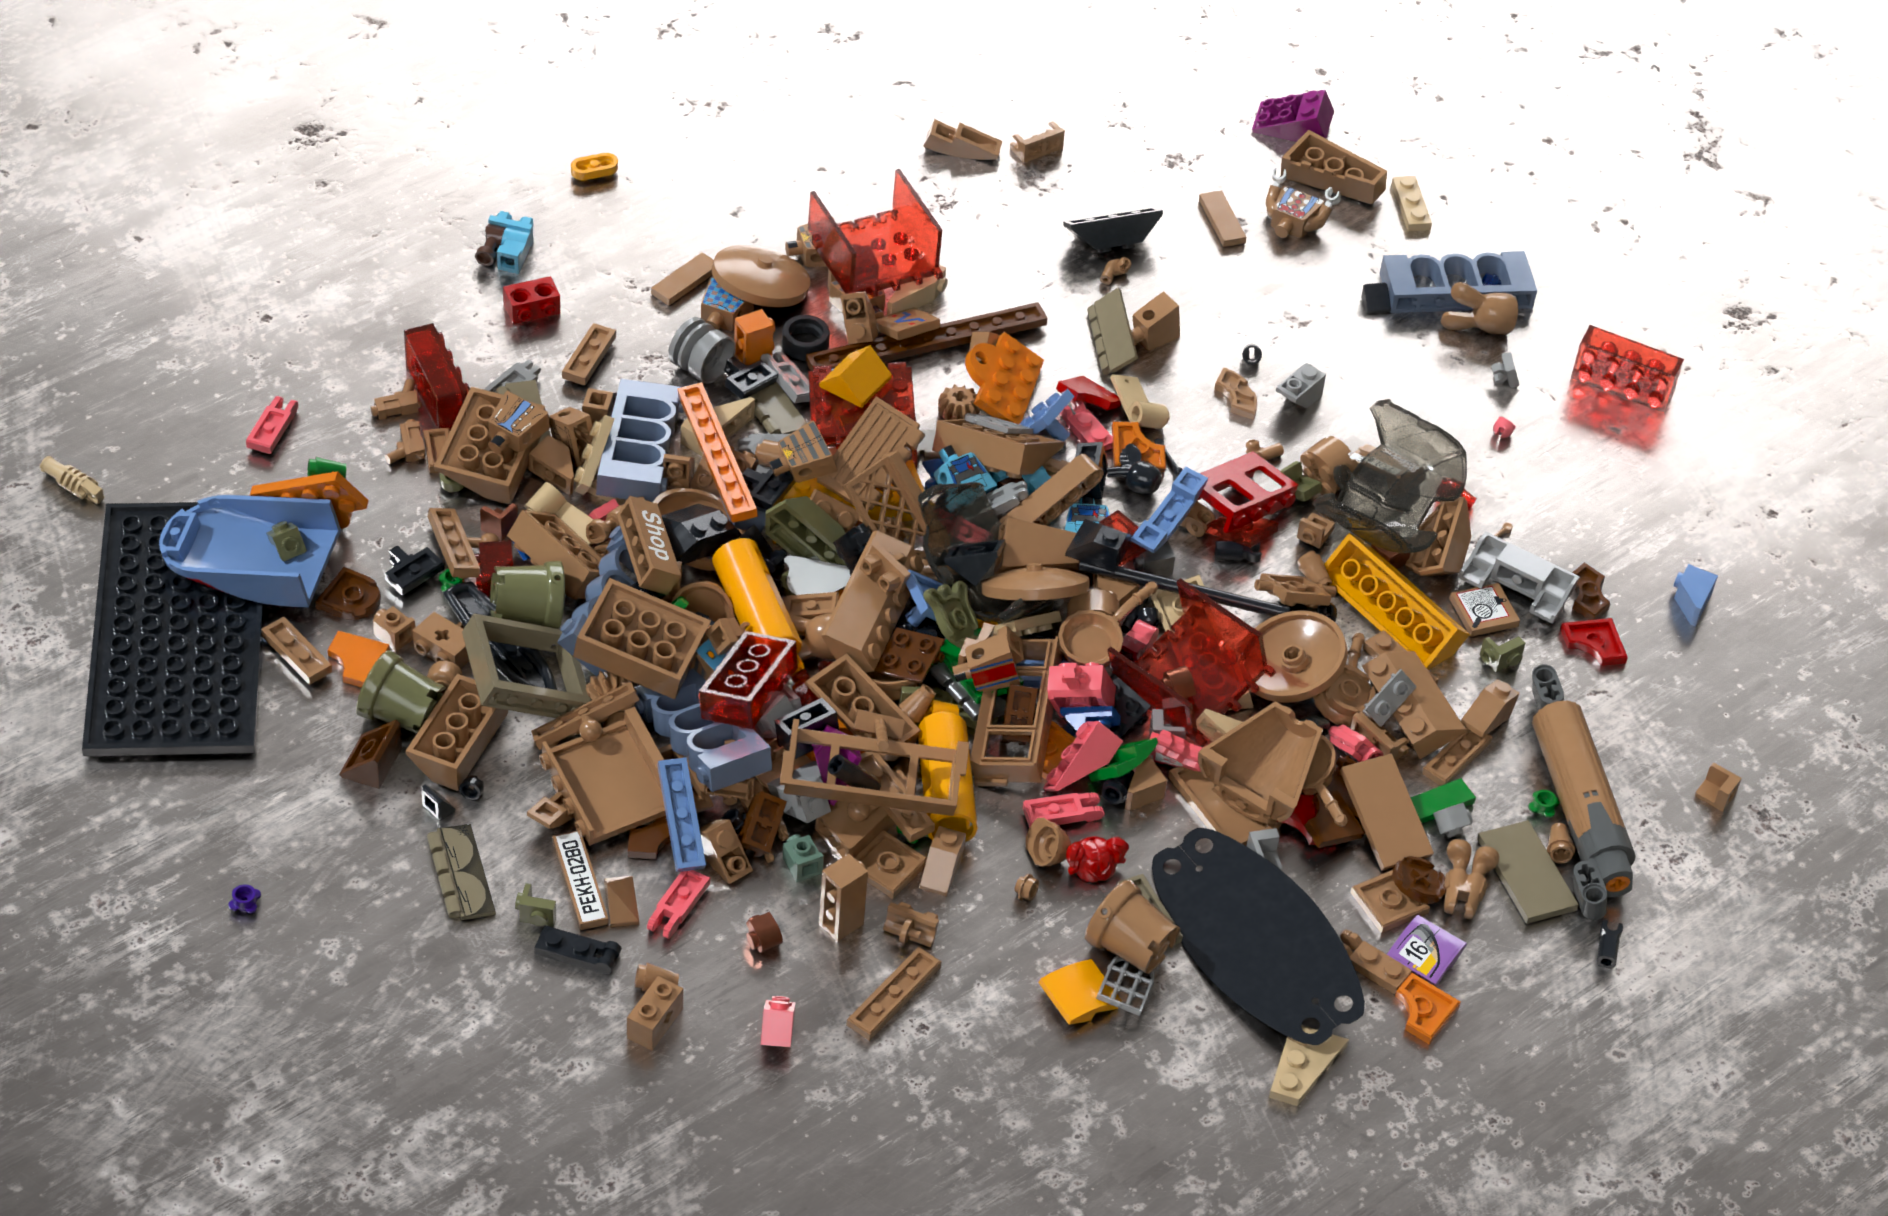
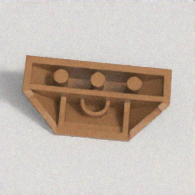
[1405,496,1472,576]

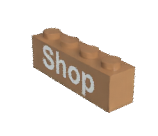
[617,496,681,595]

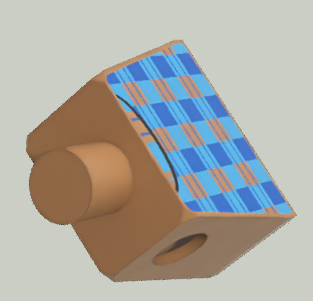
[701,277,754,331]

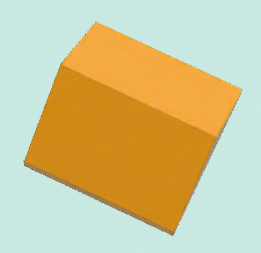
[819,345,892,408]

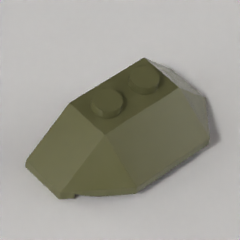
[765,496,847,566]

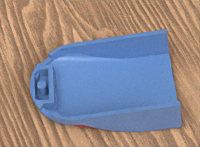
[159,495,341,607]

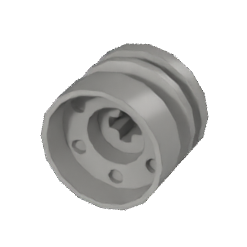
[668,317,736,384]

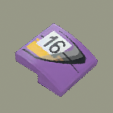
[1387,915,1467,987]

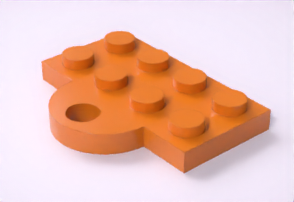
[965,332,1044,424]
[250,471,369,529]

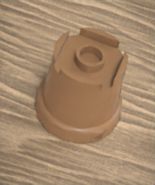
[1085,880,1180,974]

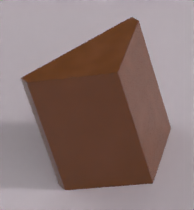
[339,719,402,789]

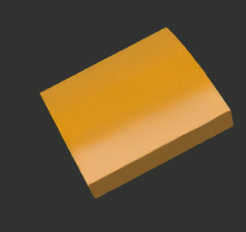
[1038,959,1122,1025]

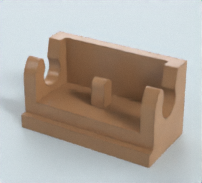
[1010,121,1065,163]
[1350,711,1410,761]

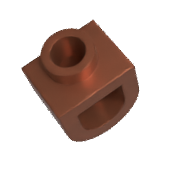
[1160,666,1196,704]
[746,911,783,953]

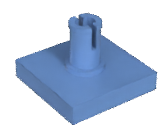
[905,569,943,627]

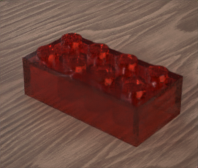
[404,323,470,431]
[1571,325,1684,413]
[699,631,798,729]

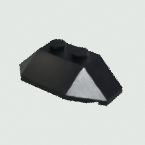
[1063,207,1163,252]
[662,503,742,565]

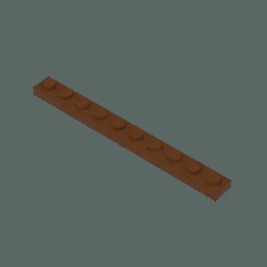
[806,302,1048,377]

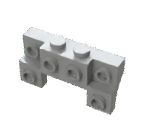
[1458,531,1580,624]

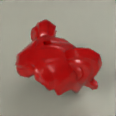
[1066,836,1129,882]

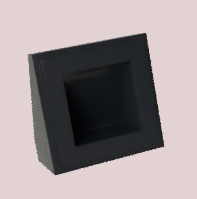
[1361,282,1391,314]
[422,784,456,821]

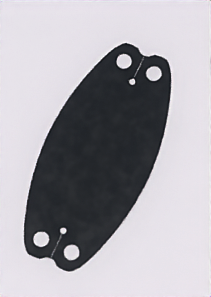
[1152,828,1365,1045]

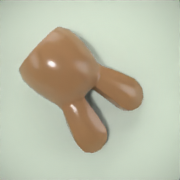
[1441,282,1518,335]
[789,613,835,661]

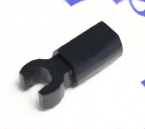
[1215,541,1262,563]
[1597,919,1623,969]

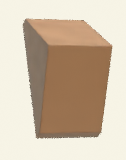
[1125,756,1167,811]

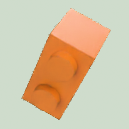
[734,309,775,366]

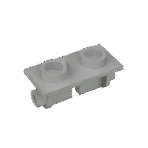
[1362,669,1417,727]

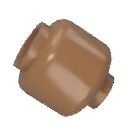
[427,660,463,694]

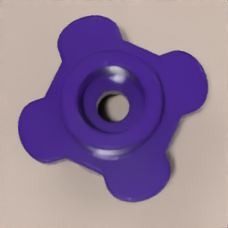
[228,884,261,913]

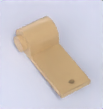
[1110,374,1170,429]
[524,482,594,546]

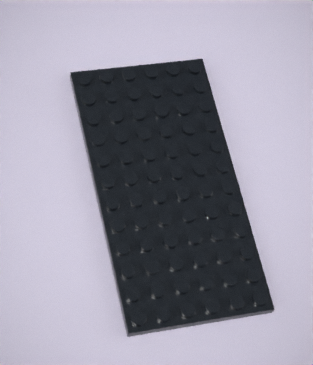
[82,502,264,756]

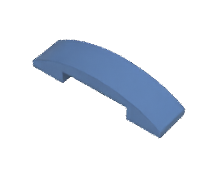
[1131,466,1208,553]

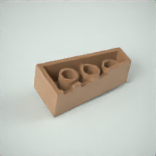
[1280,130,1388,204]

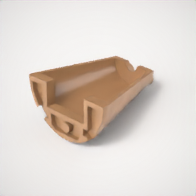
[1198,701,1323,823]

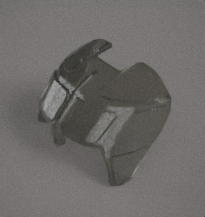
[1312,399,1467,553]
[918,482,1064,624]

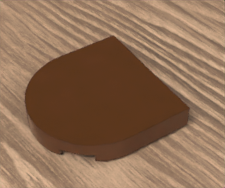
[315,567,381,620]

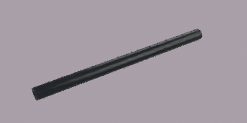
[1079,561,1290,617]

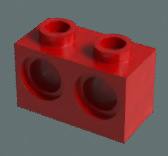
[503,276,561,324]

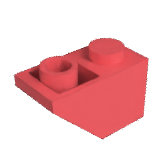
[761,996,796,1047]

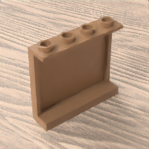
[539,707,666,846]

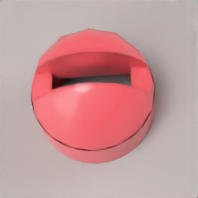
[1493,417,1516,438]

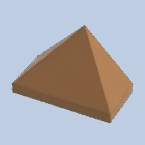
[604,876,639,928]

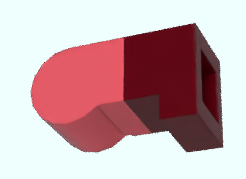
[1114,619,1159,671]

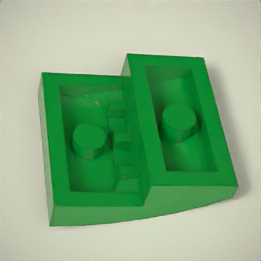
[1088,737,1158,782]

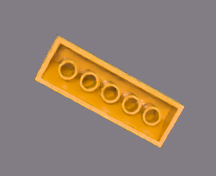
[1324,533,1470,670]

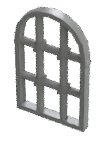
[964,413,1033,434]
[1096,956,1155,1016]

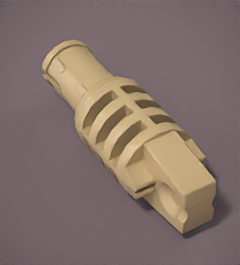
[40,456,104,505]

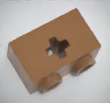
[412,611,470,669]
[627,976,683,1051]

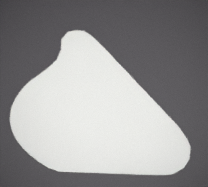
[784,556,851,595]

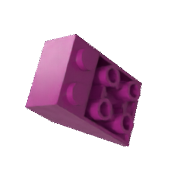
[1252,89,1335,142]

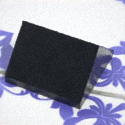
[944,539,1006,586]

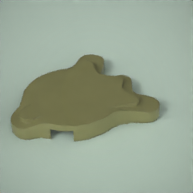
[923,581,979,649]

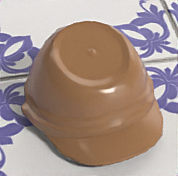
[1026,818,1071,867]

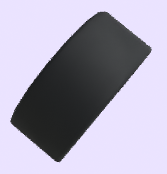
[782,315,830,361]

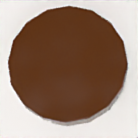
[1392,856,1446,904]

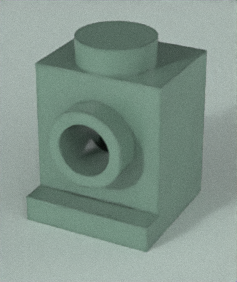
[782,834,824,883]

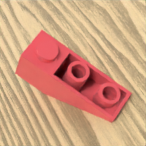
[1043,721,1123,791]

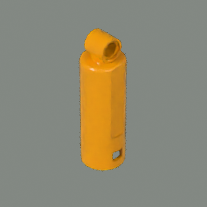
[712,538,804,683]
[918,699,978,842]

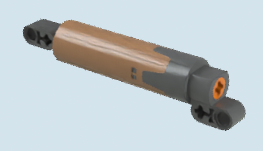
[1532,664,1636,920]

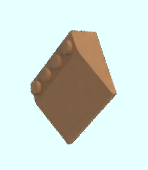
[434,386,545,505]
[932,419,1064,479]
[573,578,711,699]

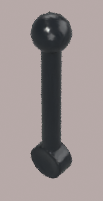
[1154,438,1183,477]

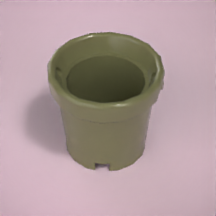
[490,561,565,629]
[356,650,446,734]

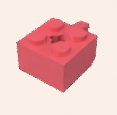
[1047,662,1116,718]

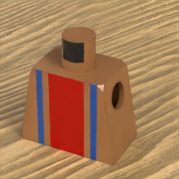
[952,632,1021,692]

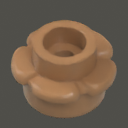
[1015,874,1039,901]

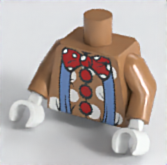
[1265,167,1341,238]

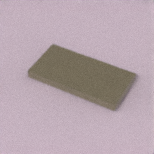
[1477,820,1579,924]

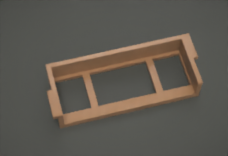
[970,635,1063,786]
[779,719,969,816]

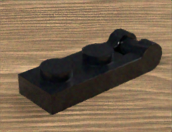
[534,925,622,975]

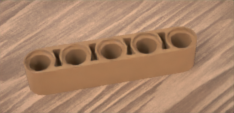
[990,454,1104,541]

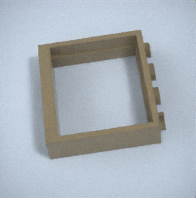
[462,613,591,718]

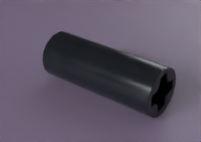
[828,755,881,790]

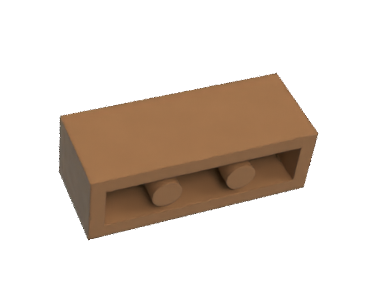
[819,854,868,942]

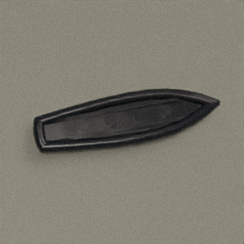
[443,581,557,690]

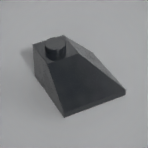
[1065,519,1133,573]

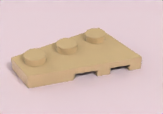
[1269,1025,1349,1106]

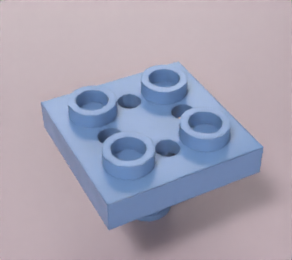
[1019,389,1075,441]

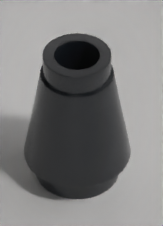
[1102,770,1135,804]

